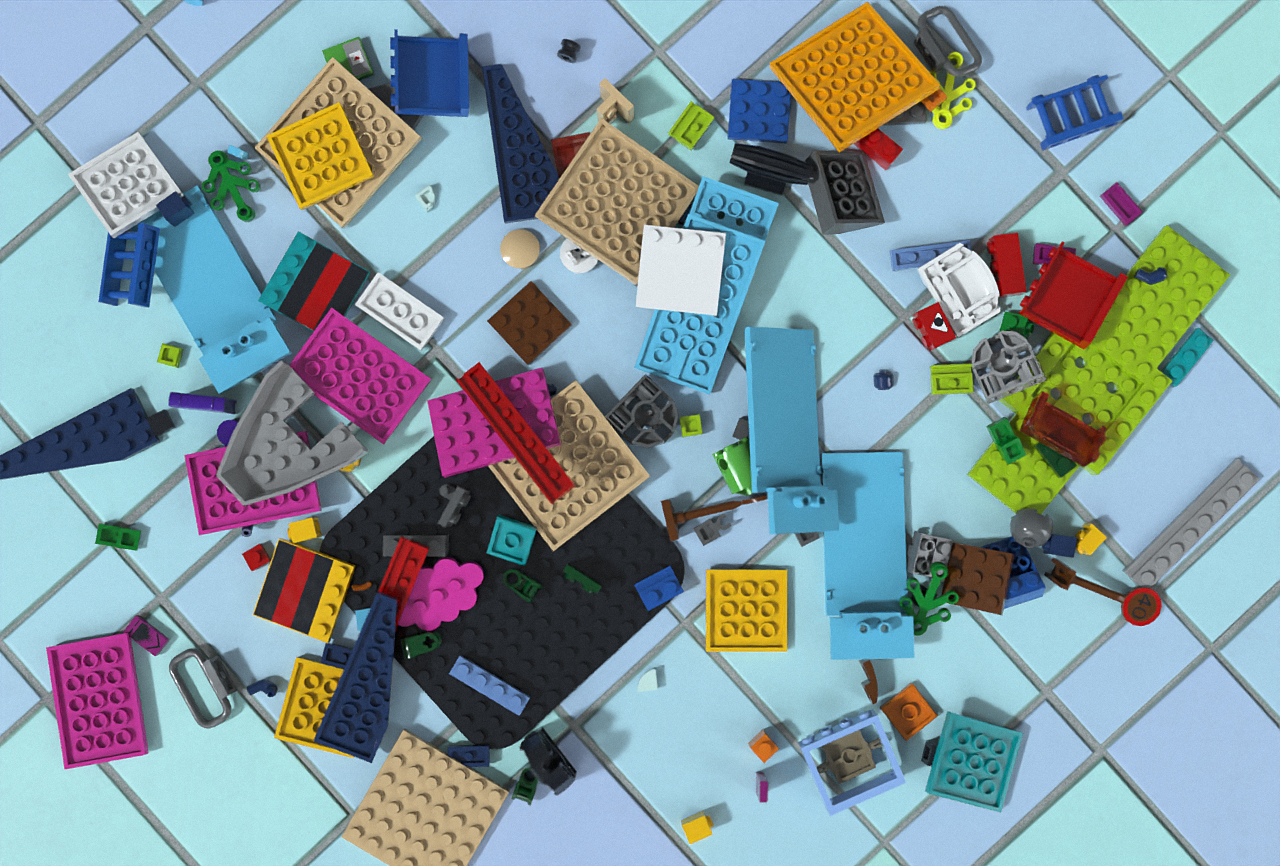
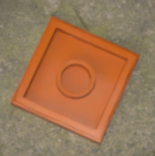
[880,683,938,741]

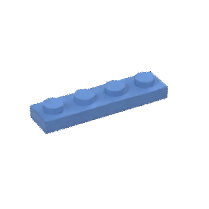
[890,240,972,271]
[449,655,530,716]

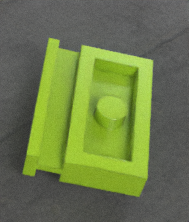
[668,101,715,151]
[930,364,973,395]

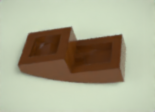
[859,659,878,704]

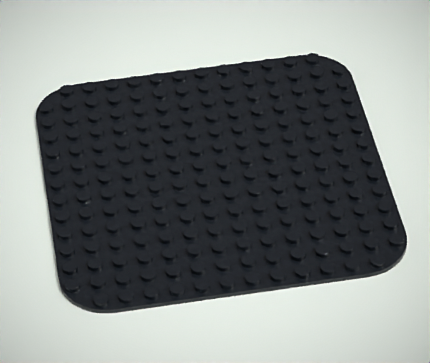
[319,436,685,749]

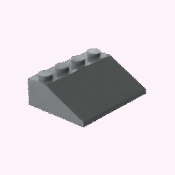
[804,150,885,235]

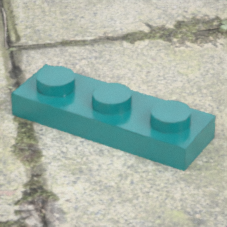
[1161,328,1214,387]

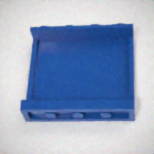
[390,29,469,117]

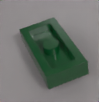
[1033,433,1077,478]
[563,563,602,594]

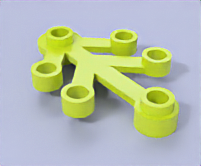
[929,52,976,129]

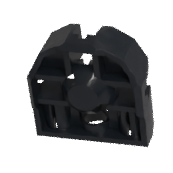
[520,726,577,796]

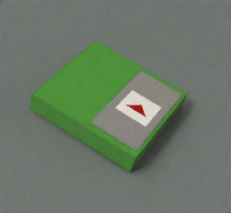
[322,36,374,80]

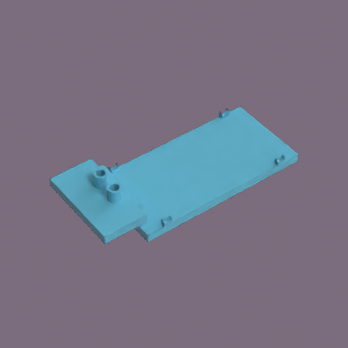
[634,176,779,395]
[130,185,292,395]
[745,327,839,534]
[821,452,914,660]

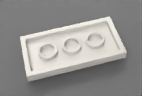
[355,272,445,351]

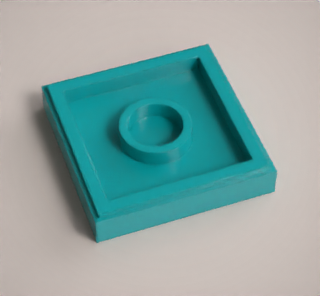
[487,515,537,566]

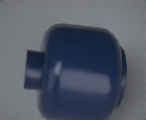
[873,369,894,390]

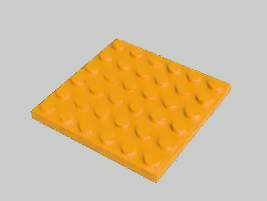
[769,2,940,153]

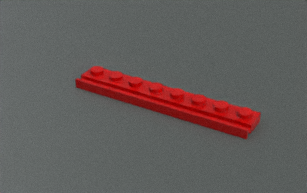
[456,362,576,505]
[379,536,430,631]

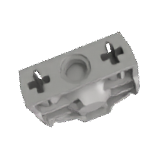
[972,331,1046,404]

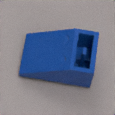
[981,537,1046,609]

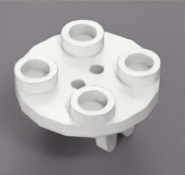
[560,239,599,274]

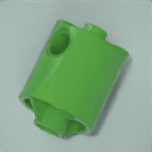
[712,436,753,496]

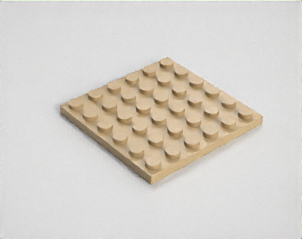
[255,57,422,228]
[535,118,699,285]
[488,380,650,551]
[341,729,510,866]

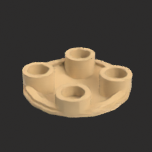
[500,229,540,269]

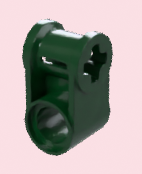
[503,568,543,603]
[400,631,442,659]
[511,763,538,806]

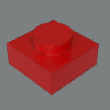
[242,543,271,571]

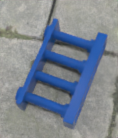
[1026,75,1124,151]
[98,223,160,308]

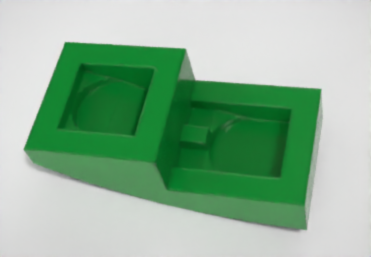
[986,417,1026,465]
[95,523,141,551]

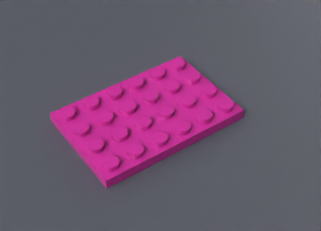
[290,308,432,444]
[427,368,561,478]
[184,431,322,535]
[46,633,149,770]

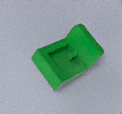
[999,312,1034,340]

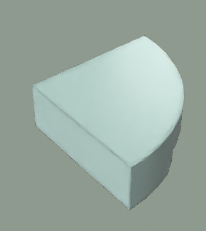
[415,184,435,213]
[638,668,658,692]

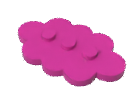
[398,557,484,631]

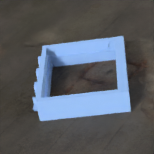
[798,710,906,816]

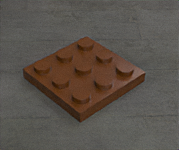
[487,281,572,365]
[941,542,1014,615]

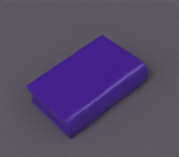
[168,392,237,414]

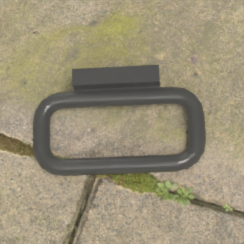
[914,6,982,77]
[169,648,238,729]

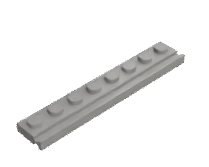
[1122,459,1260,588]

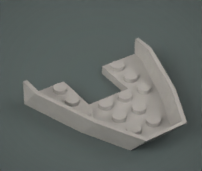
[216,360,370,506]

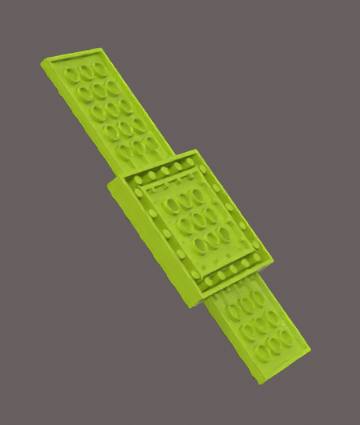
[966,225,1230,514]

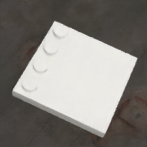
[68,132,183,238]
[636,225,726,316]

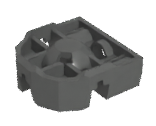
[605,374,679,448]

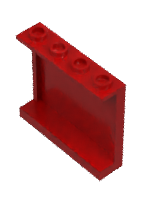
[1019,241,1128,349]

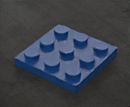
[727,79,791,144]

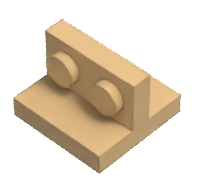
[597,78,634,124]

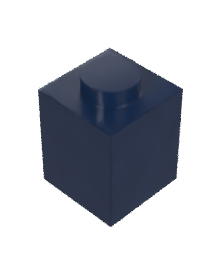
[156,191,194,227]
[1042,534,1077,558]

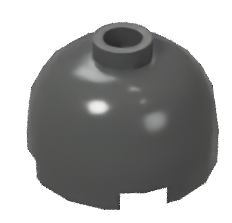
[1010,509,1053,548]

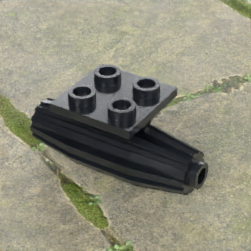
[729,143,816,196]

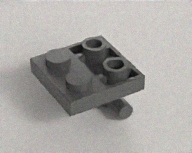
[438,485,471,527]
[906,531,953,579]

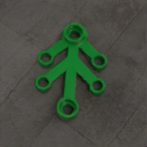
[202,150,261,222]
[899,562,959,636]

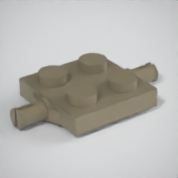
[816,730,882,784]

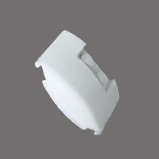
[917,243,1000,337]

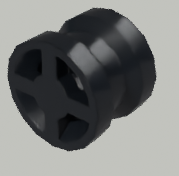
[557,39,581,63]

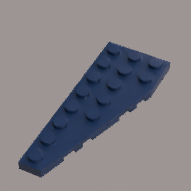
[482,64,559,224]
[0,388,160,480]
[313,591,398,763]

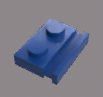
[634,566,684,611]

